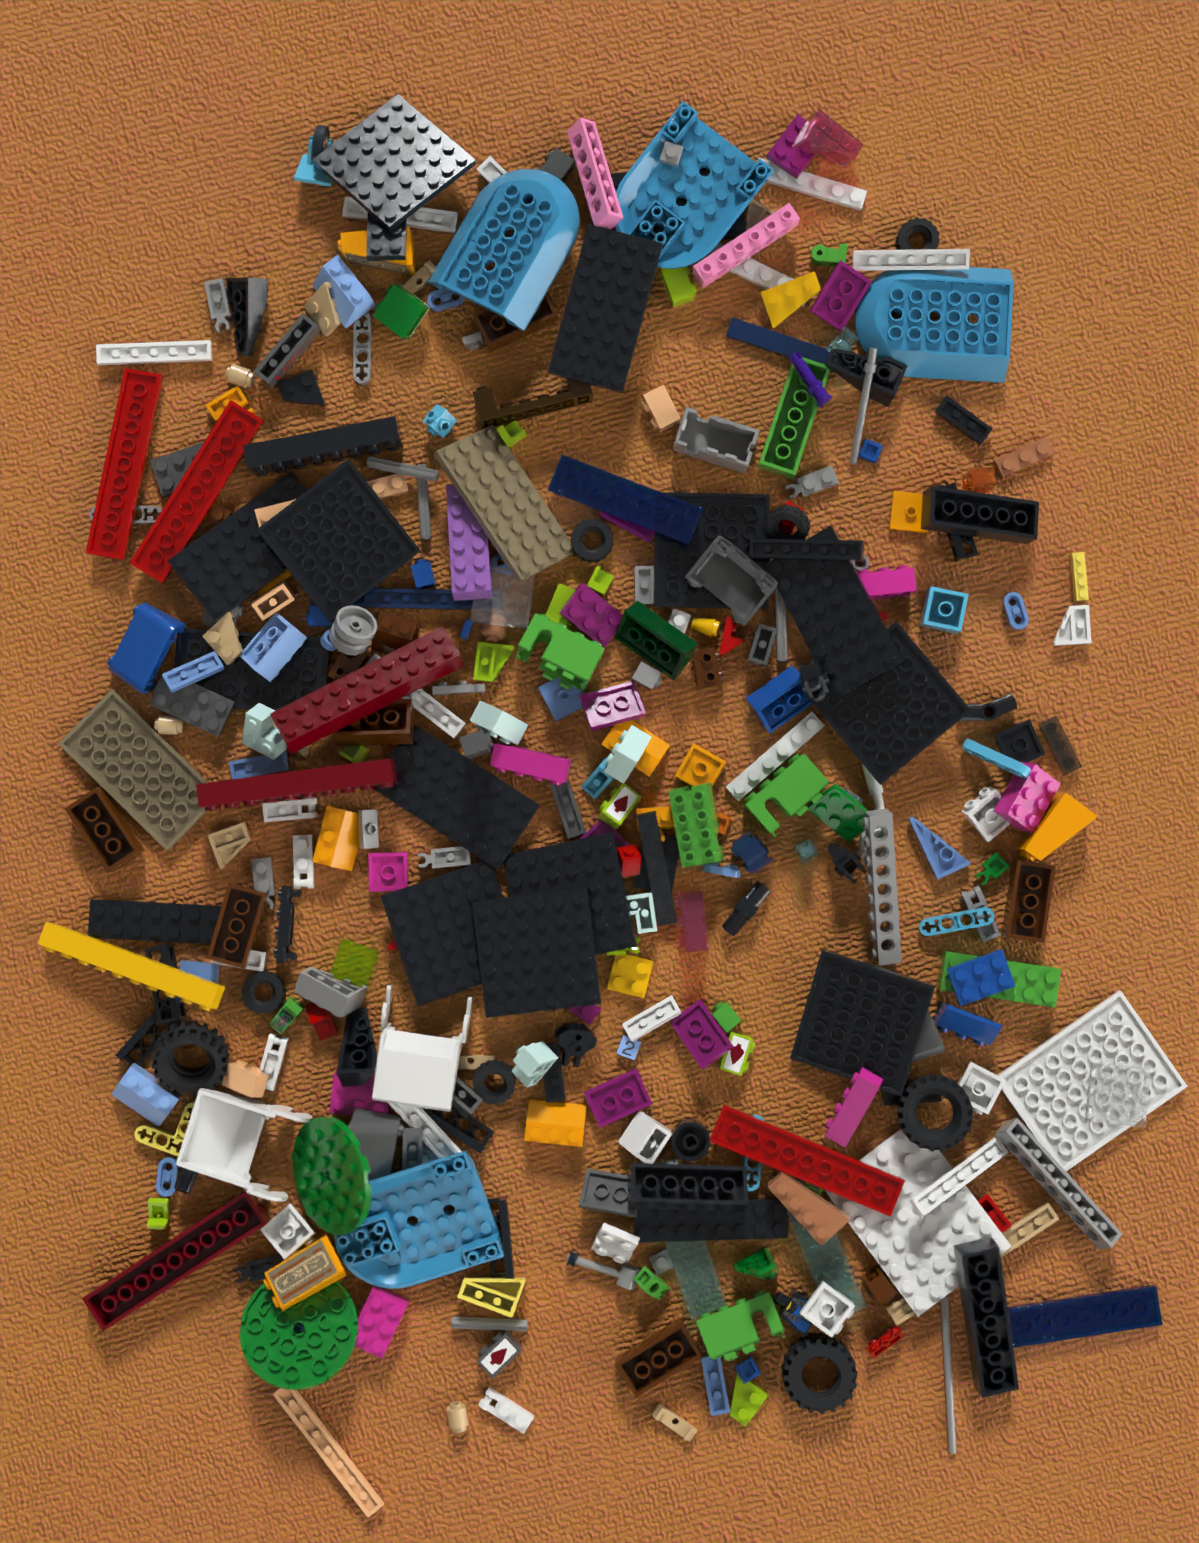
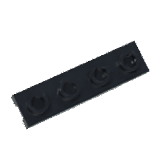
[274,885,302,963]

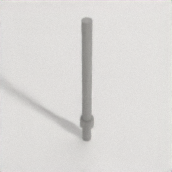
[849,348,877,464]

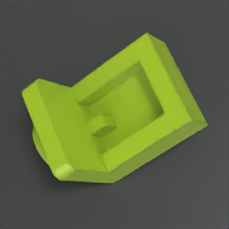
[147,1198,170,1230]

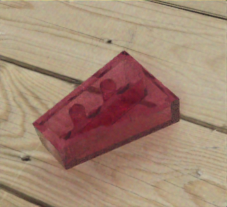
[792,109,863,167]
[675,891,709,953]

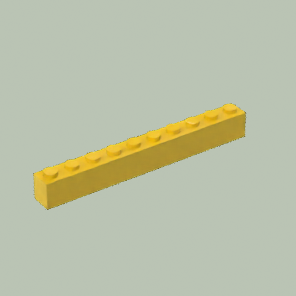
[38,922,225,1011]

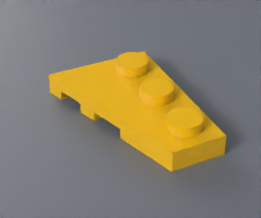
[761,271,821,329]

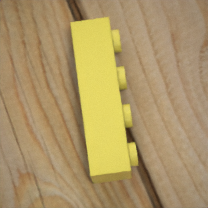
[1070,552,1089,602]

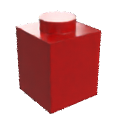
[617,845,641,877]

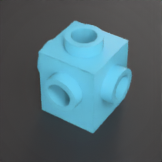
[422,404,457,438]

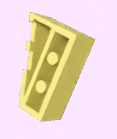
[457,1276,526,1318]

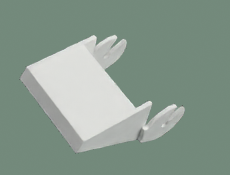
[372,985,473,1112]
[176,1088,313,1202]

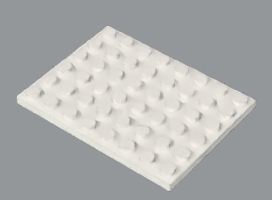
[998,990,1188,1171]
[824,1129,1011,1316]

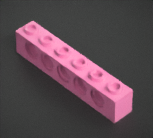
[567,117,623,229]
[692,203,800,288]

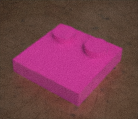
[368,852,408,892]

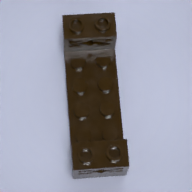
[473,379,593,429]

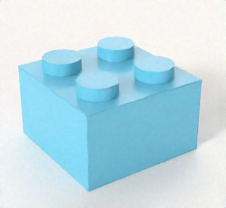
[919,586,969,634]

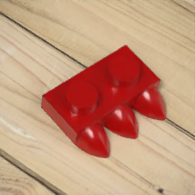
[866,1326,905,1359]

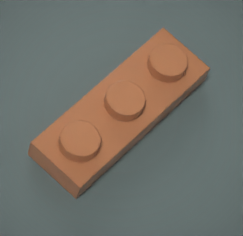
[993,436,1054,479]

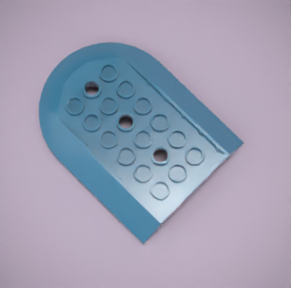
[615,101,775,269]
[428,169,580,332]
[855,267,1014,383]
[334,1151,504,1289]

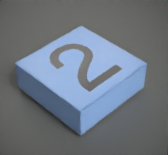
[616,1035,641,1060]

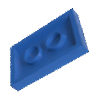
[946,949,1015,1006]

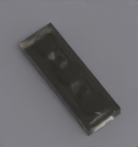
[1037,716,1082,776]

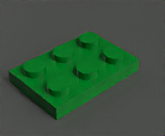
[807,783,868,842]

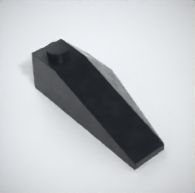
[226,277,268,356]
[825,348,907,407]
[336,1008,378,1087]

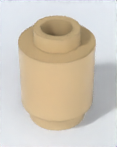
[225,364,255,388]
[155,715,184,735]
[446,1401,468,1433]

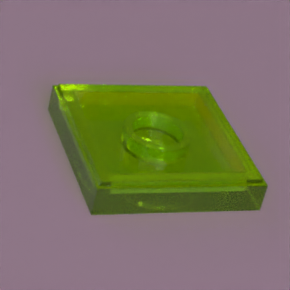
[330,938,379,986]

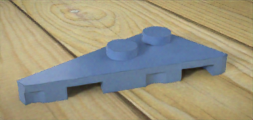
[908,817,971,880]

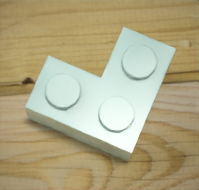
[470,701,528,745]
[242,703,287,760]
[604,725,652,784]
[627,892,657,934]
[512,1041,558,1088]

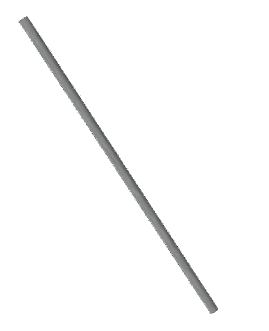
[940,1295,957,1454]

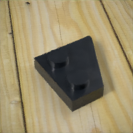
[277,370,325,406]

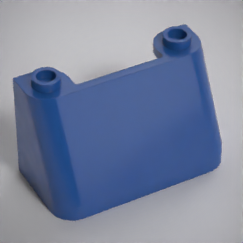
[107,603,186,694]

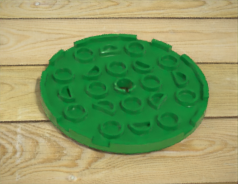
[292,1116,372,1235]
[239,1281,358,1390]

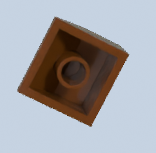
[371,610,419,654]

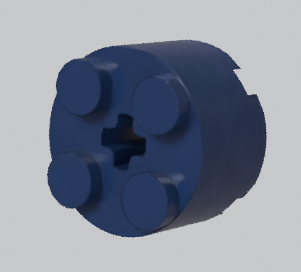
[731,829,774,874]

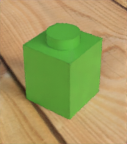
[711,1001,742,1032]

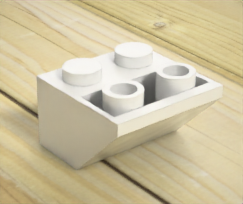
[618,1110,672,1164]

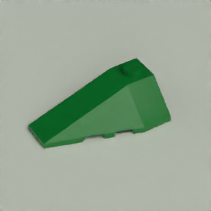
[733,1246,779,1280]

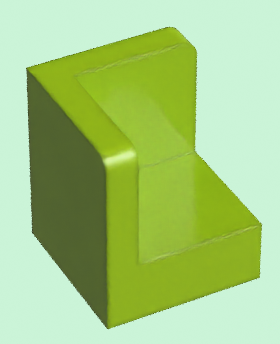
[496,421,526,448]
[587,566,613,597]
[338,745,370,763]

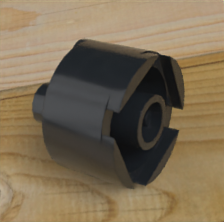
[670,1119,710,1161]

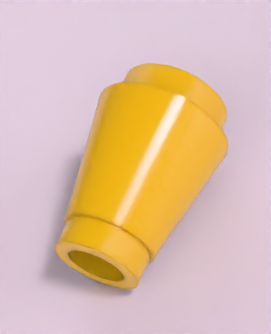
[691,618,721,637]

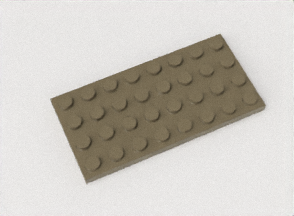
[433,425,575,583]
[58,689,209,851]

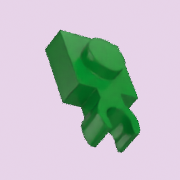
[974,852,1010,885]

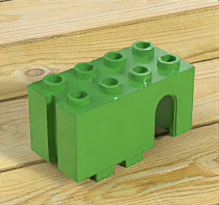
[515,613,605,691]
[743,754,829,837]
[668,782,725,868]
[696,1291,785,1362]

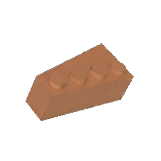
[768,1171,850,1246]

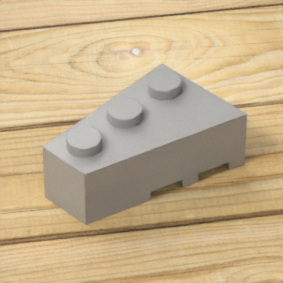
[294,967,368,1018]

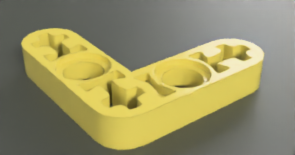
[134,1101,195,1156]

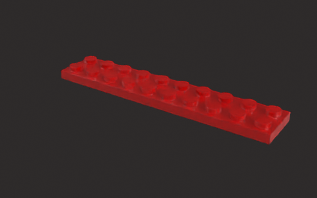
[86,368,163,561]
[130,400,264,584]
[710,1104,905,1217]

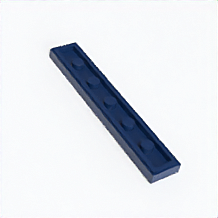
[726,317,834,373]

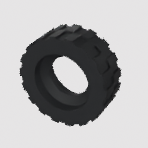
[895,218,940,250]
[765,505,810,539]
[571,519,613,563]
[241,971,286,1014]
[472,1059,516,1105]

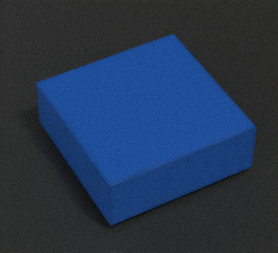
[858,438,883,464]
[459,619,474,641]
[734,1356,761,1384]

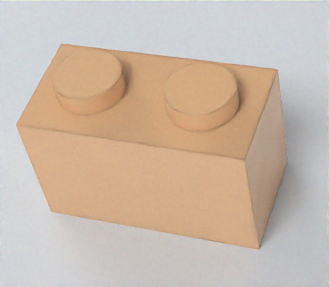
[641,385,681,433]
[252,581,296,621]
[221,1060,269,1098]

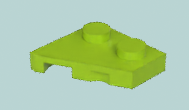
[473,642,515,682]
[729,1373,768,1427]

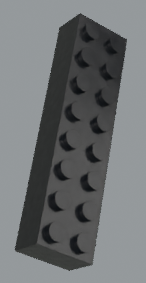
[243,416,403,477]
[954,1237,1019,1398]

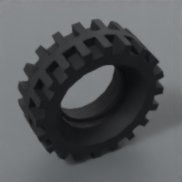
[152,1020,229,1096]
[897,1074,973,1152]
[781,1333,858,1414]

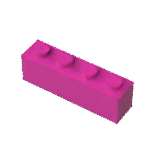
[490,742,572,785]
[825,1067,883,1147]

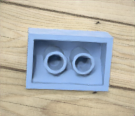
[312,255,376,329]
[240,612,307,682]
[111,1063,181,1127]

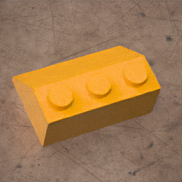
[601,720,670,777]
[312,806,359,871]
[524,1099,587,1147]

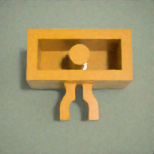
[636,806,675,842]

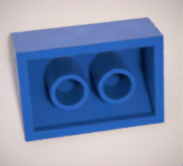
[746,665,813,734]
[933,1001,1003,1047]

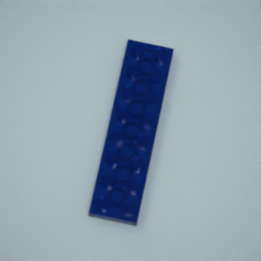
[547,455,704,545]
[1008,1285,1163,1348]

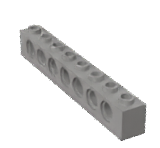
[862,809,902,966]
[995,1118,1122,1249]

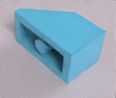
[581,754,614,799]

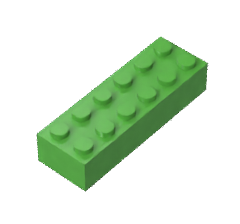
[757,357,830,480]
[937,950,1061,1008]

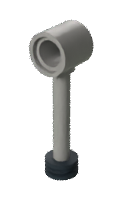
[567,1250,640,1290]

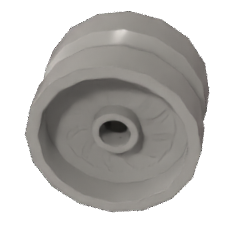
[329,605,377,656]

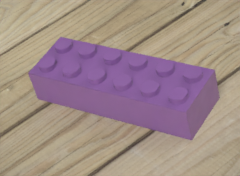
[446,484,493,601]

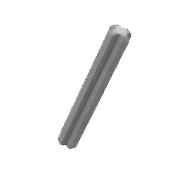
[366,456,439,482]
[417,464,431,540]
[775,587,788,662]
[451,1316,528,1332]

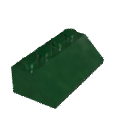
[614,600,698,680]

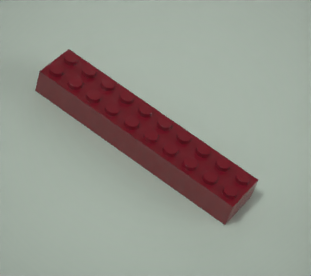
[270,627,464,754]
[196,759,398,811]
[82,1190,271,1331]

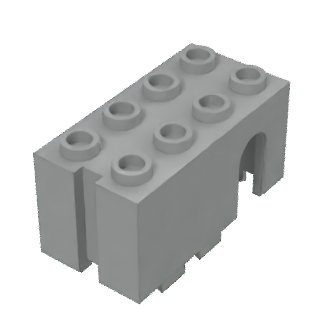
[673,407,760,474]

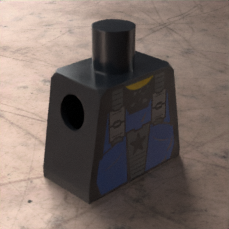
[773,1289,813,1337]

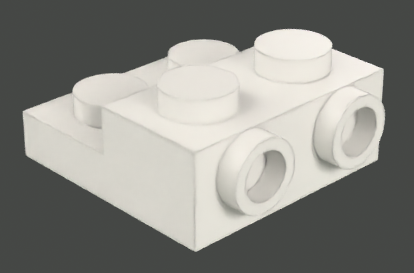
[962,786,1010,842]
[958,1061,1006,1115]
[260,1203,317,1260]
[591,1223,640,1264]
[800,1281,855,1338]

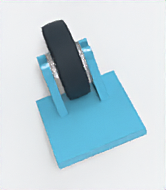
[294,125,334,187]

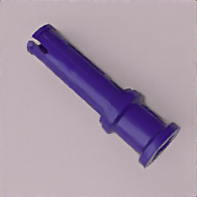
[788,351,832,408]

